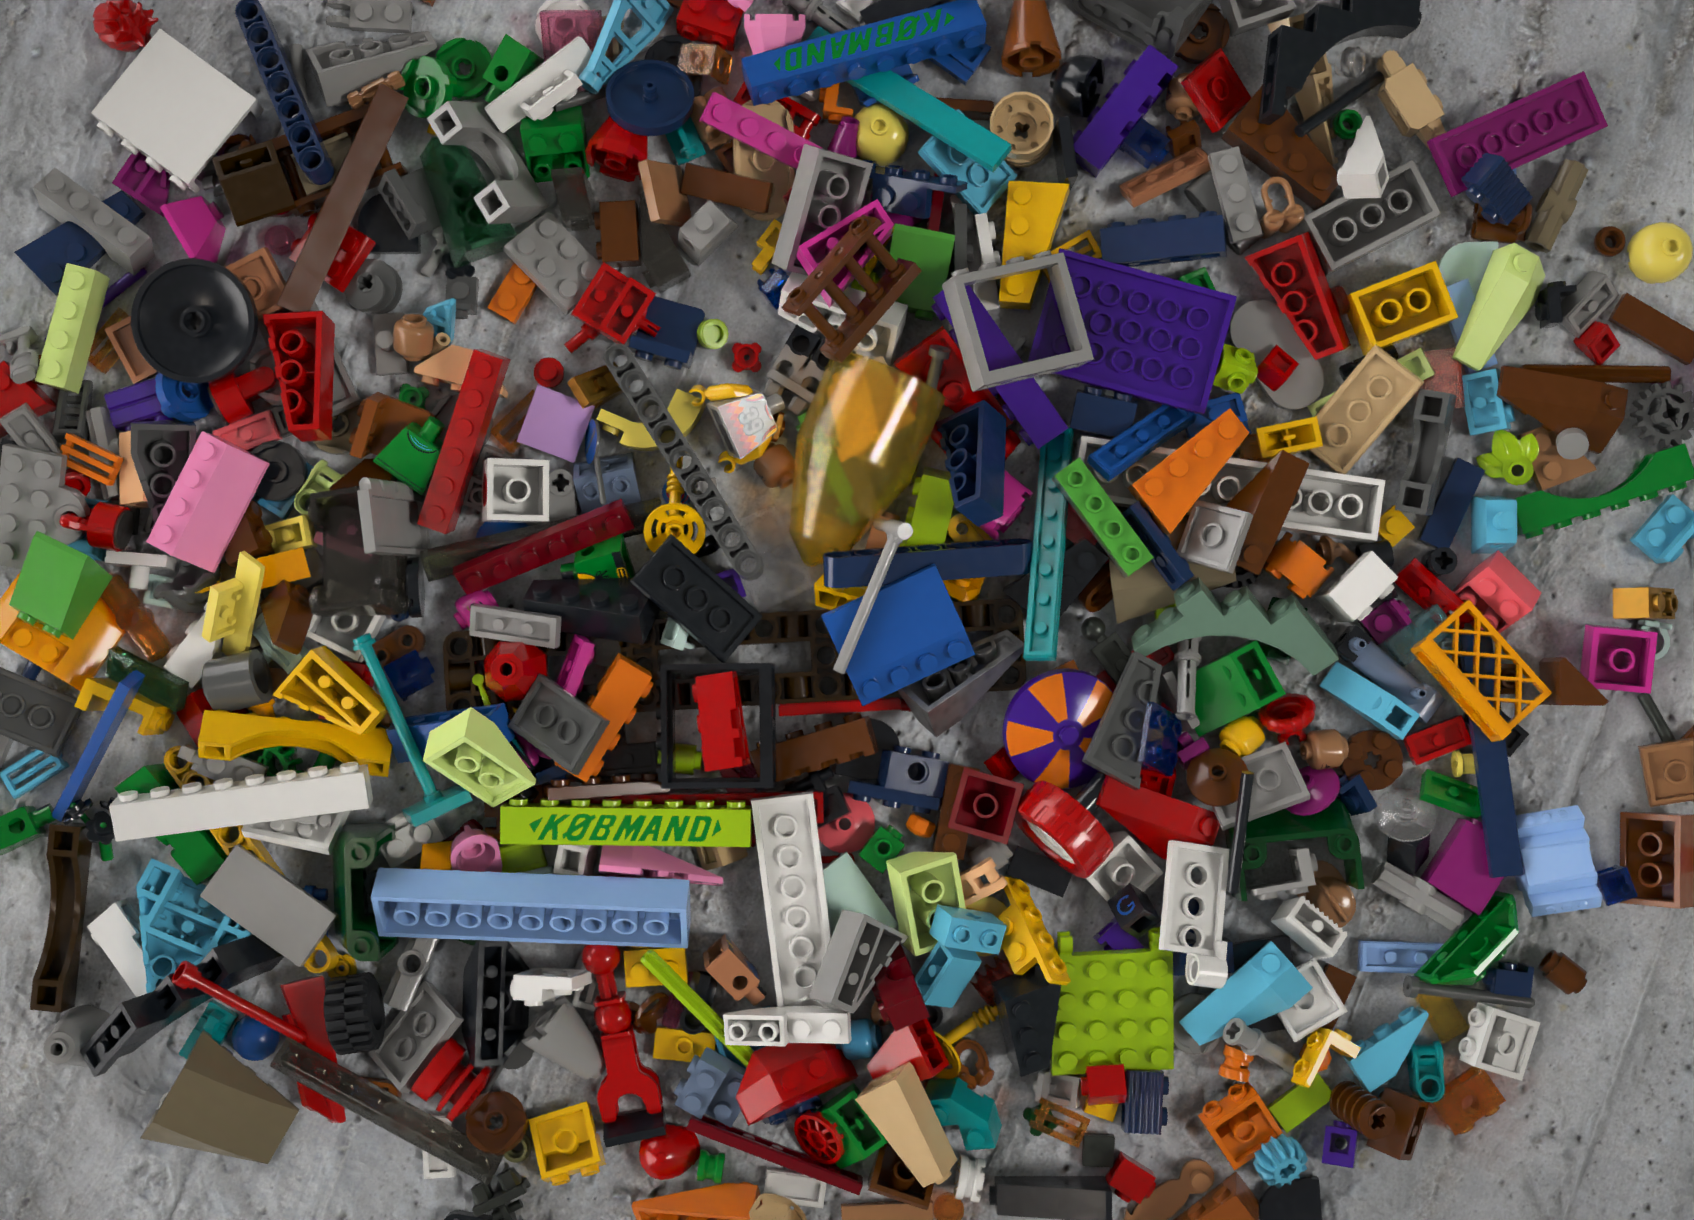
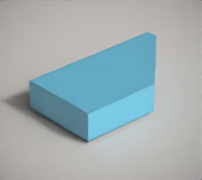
[423,298,456,345]

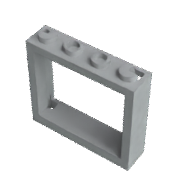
[942,250,1094,392]

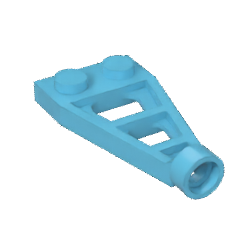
[578,0,674,94]

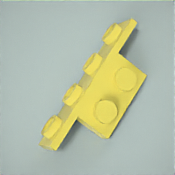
[202,551,266,656]

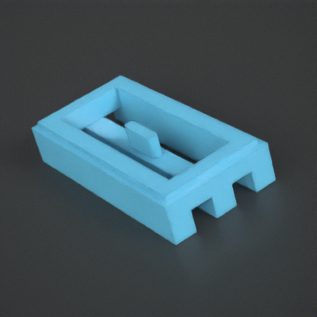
[0,749,70,799]

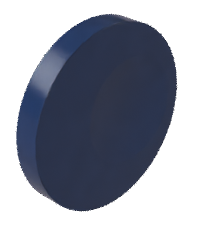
[606,60,694,136]

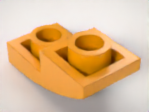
[256,547,311,589]

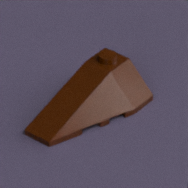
[1497,366,1628,454]
[1225,450,1310,575]

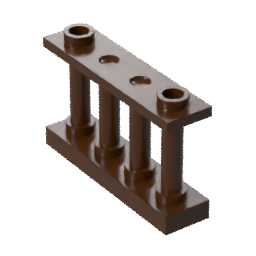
[268,103,408,217]
[781,215,921,363]

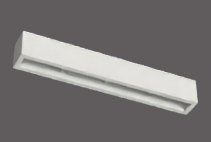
[109,762,373,842]

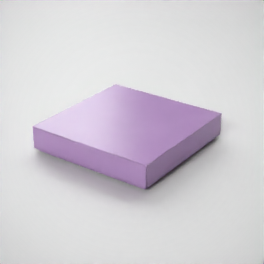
[517,384,595,463]

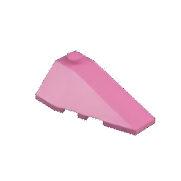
[599,845,723,886]

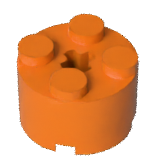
[1263,532,1335,599]

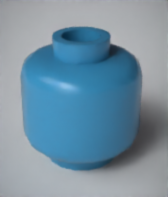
[836,1018,882,1060]

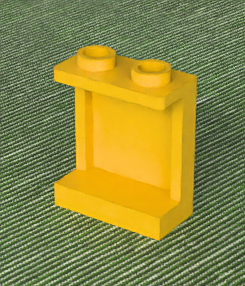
[74,678,175,736]

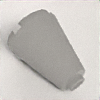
[522,996,606,1080]
[44,1004,110,1067]

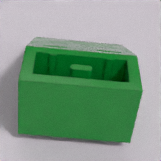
[1177,640,1286,737]

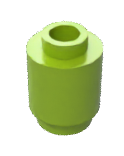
[657,743,702,775]

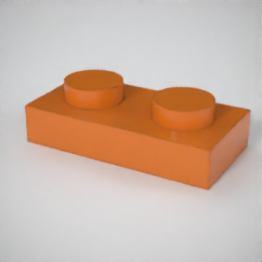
[487,263,538,324]

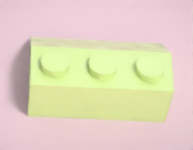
[886,852,966,957]

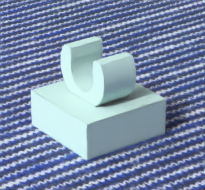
[660,617,695,651]

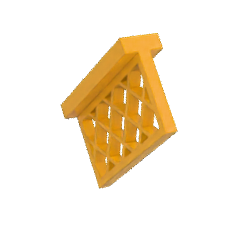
[1409,600,1552,742]

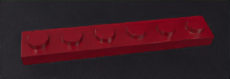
[453,498,635,595]

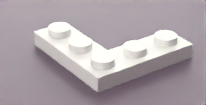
[241,766,350,855]

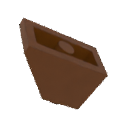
[260,579,314,655]

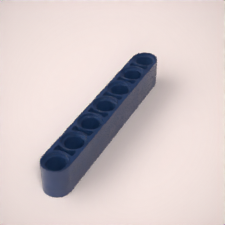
[235,0,335,185]
[823,538,1032,588]

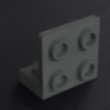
[378,165,461,240]

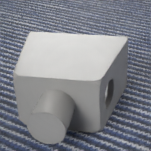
[677,200,739,266]

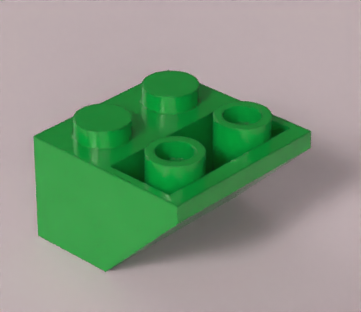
[520,106,591,183]
[805,1083,888,1169]

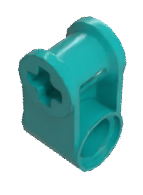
[1406,1041,1445,1103]

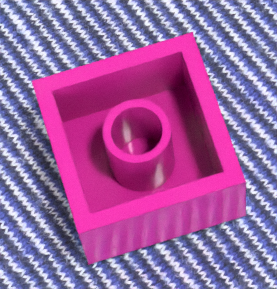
[1580,624,1658,694]

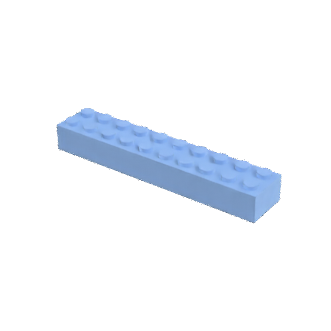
[371,867,691,948]

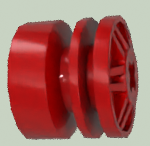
[410,1037,493,1122]

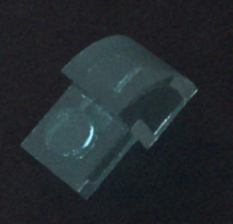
[1383,604,1453,667]

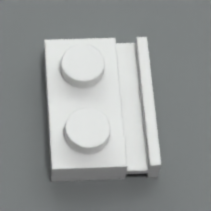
[381,812,447,868]

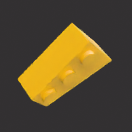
[273,646,388,735]

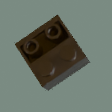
[212,140,296,227]

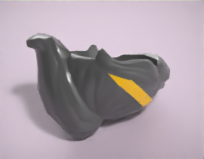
[153,564,221,614]

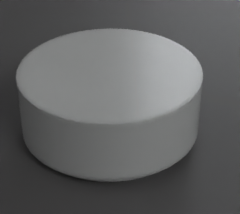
[1556,428,1589,460]

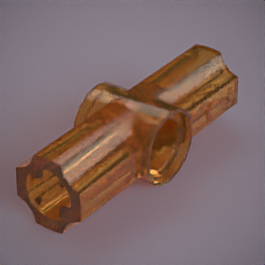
[101,575,174,663]

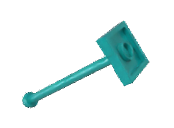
[352,633,472,827]

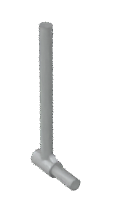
[833,518,913,674]

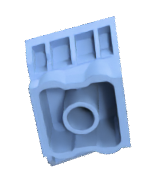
[1515,805,1603,917]

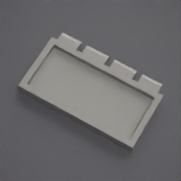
[357,477,432,557]

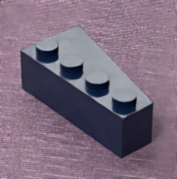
[936,400,1006,527]

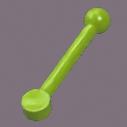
[472,674,490,706]

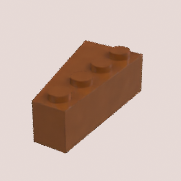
[1173,1172,1259,1220]

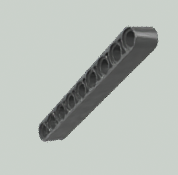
[604,344,764,581]

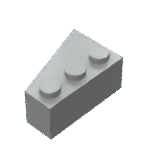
[809,910,909,1014]

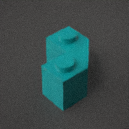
[925,1077,1002,1151]

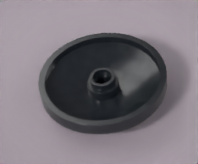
[131,258,258,384]

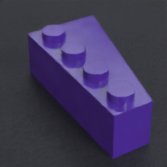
[1073,44,1179,178]

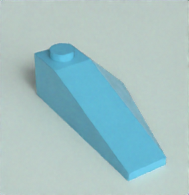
[1179,941,1313,1046]

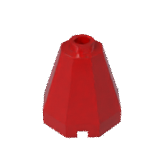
[585,116,648,182]
[484,640,549,702]

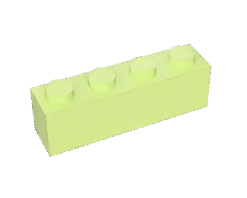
[35,263,110,394]

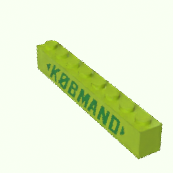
[500,797,752,847]

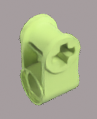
[294,459,346,519]

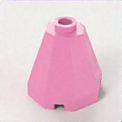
[744,14,806,55]

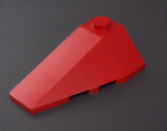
[1096,775,1220,860]

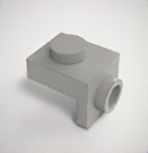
[1033,1068,1083,1108]

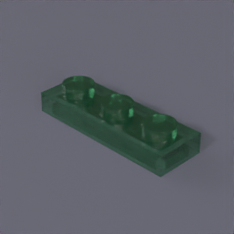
[105,646,189,712]

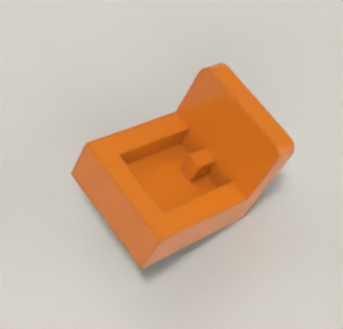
[819,83,854,125]

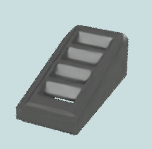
[52,380,93,444]

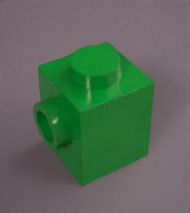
[858,824,905,874]

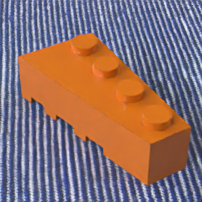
[1127,408,1250,535]
[554,653,653,783]

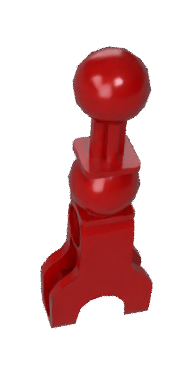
[582,944,663,1124]

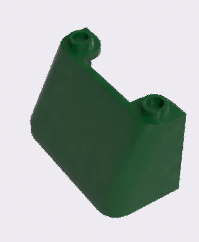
[332,823,399,961]

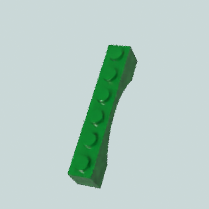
[1513,443,1694,539]

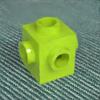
[1213,343,1258,394]

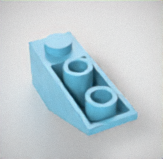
[1319,661,1420,740]
[1342,1006,1429,1092]

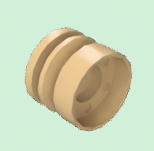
[990,91,1053,168]

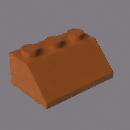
[1619,812,1694,909]

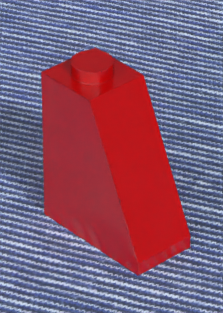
[866,1018,949,1081]

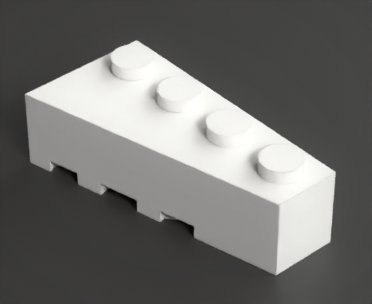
[778,272,908,370]
[87,899,147,997]

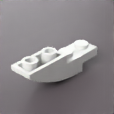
[723,1006,852,1046]

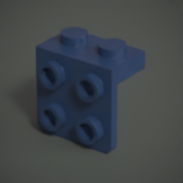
[628,296,705,370]

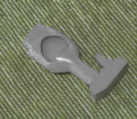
[0,326,39,384]

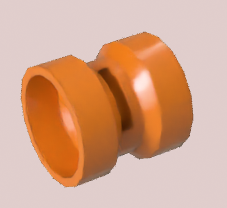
[1218,1043,1254,1082]

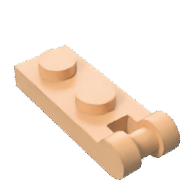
[960,857,1008,906]

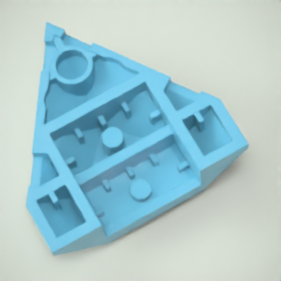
[136,858,252,993]

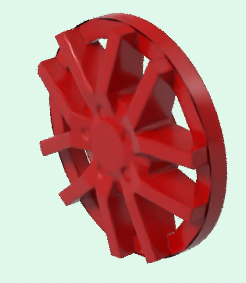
[794,1110,845,1164]

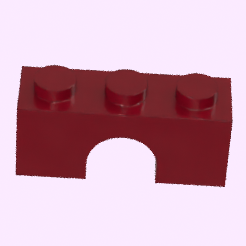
[872,943,930,1032]

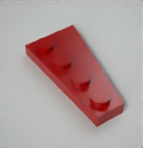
[893,326,1013,428]

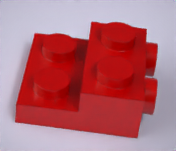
[289,212,376,293]

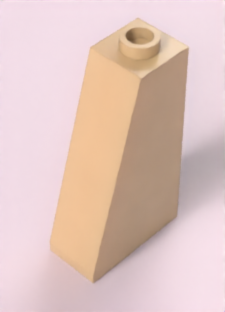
[855,1061,957,1187]

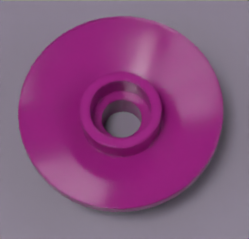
[1286,766,1340,816]

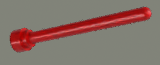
[172,960,307,1043]

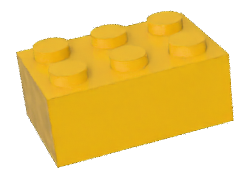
[1342,261,1458,356]

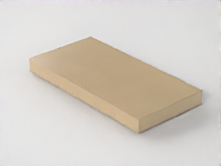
[1309,344,1424,474]

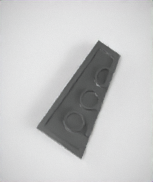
[1082,651,1162,790]

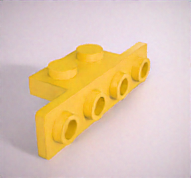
[997,877,1071,986]

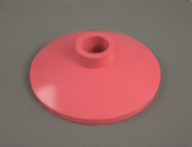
[818,793,875,853]

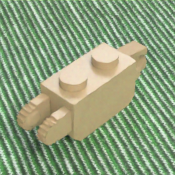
[1376,50,1446,150]

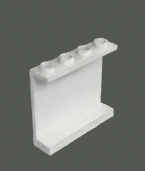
[91,29,264,194]

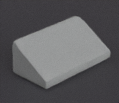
[1561,271,1619,338]

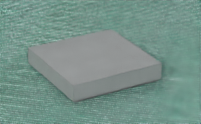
[1177,500,1253,574]

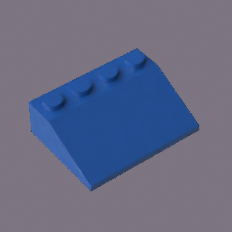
[821,563,975,706]

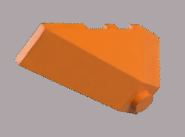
[632,1182,763,1220]

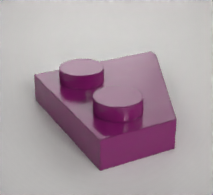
[112,152,171,217]

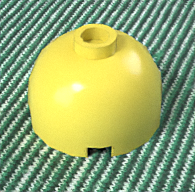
[854,103,909,166]
[1627,222,1693,284]

